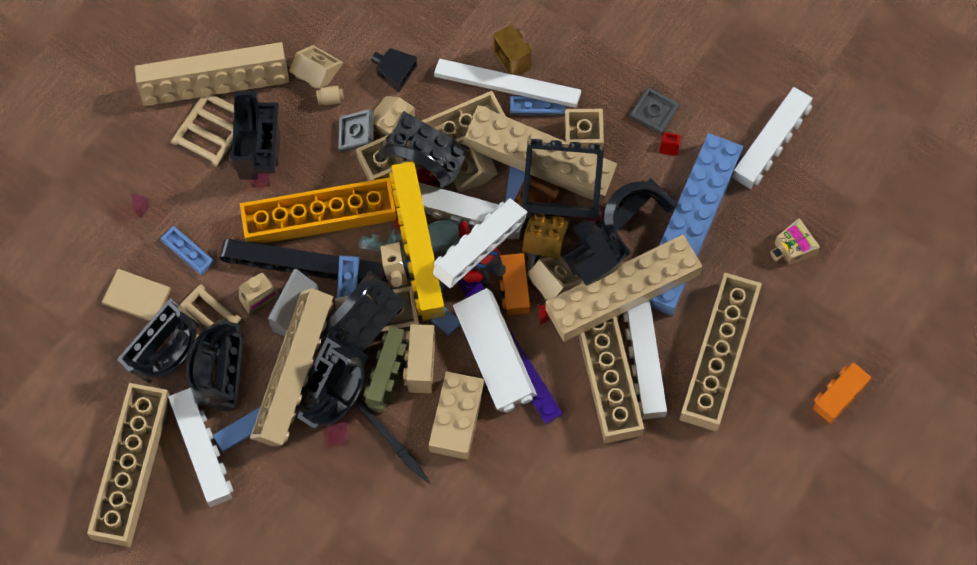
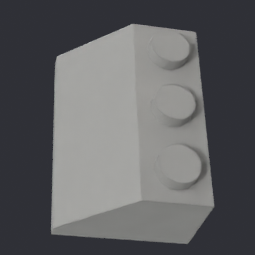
[268,269,319,337]

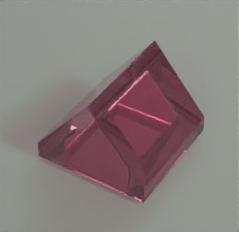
[131,193,150,218]

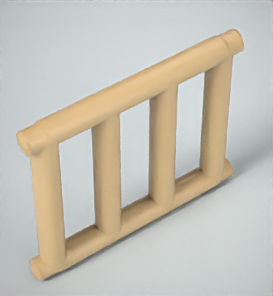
[171,95,234,167]
[164,284,241,361]

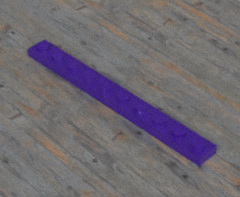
[457,279,562,425]

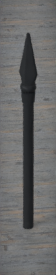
[355,397,430,484]

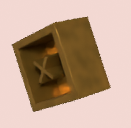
[493,24,532,76]
[522,213,569,259]

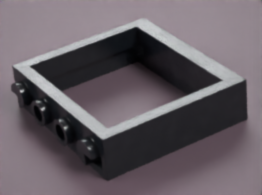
[522,139,604,218]

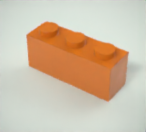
[499,253,530,316]
[813,362,872,424]

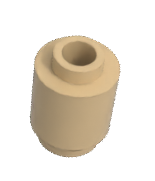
[316,85,344,106]

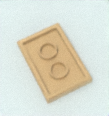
[102,269,171,321]

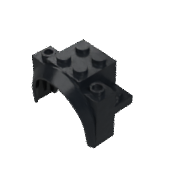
[230,92,280,180]
[296,337,369,428]

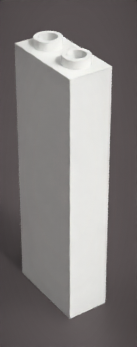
[453,288,537,413]

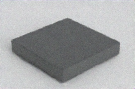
[629,87,680,135]
[338,109,374,153]

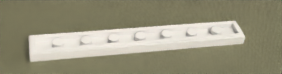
[434,59,581,108]

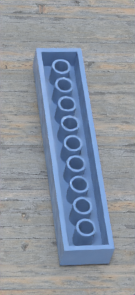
[648,133,743,316]

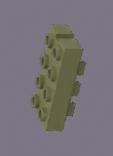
[364,326,407,414]

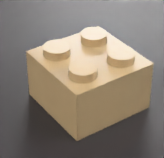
[565,109,604,147]

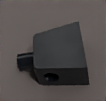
[371,48,418,92]

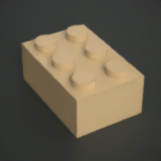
[403,324,435,393]

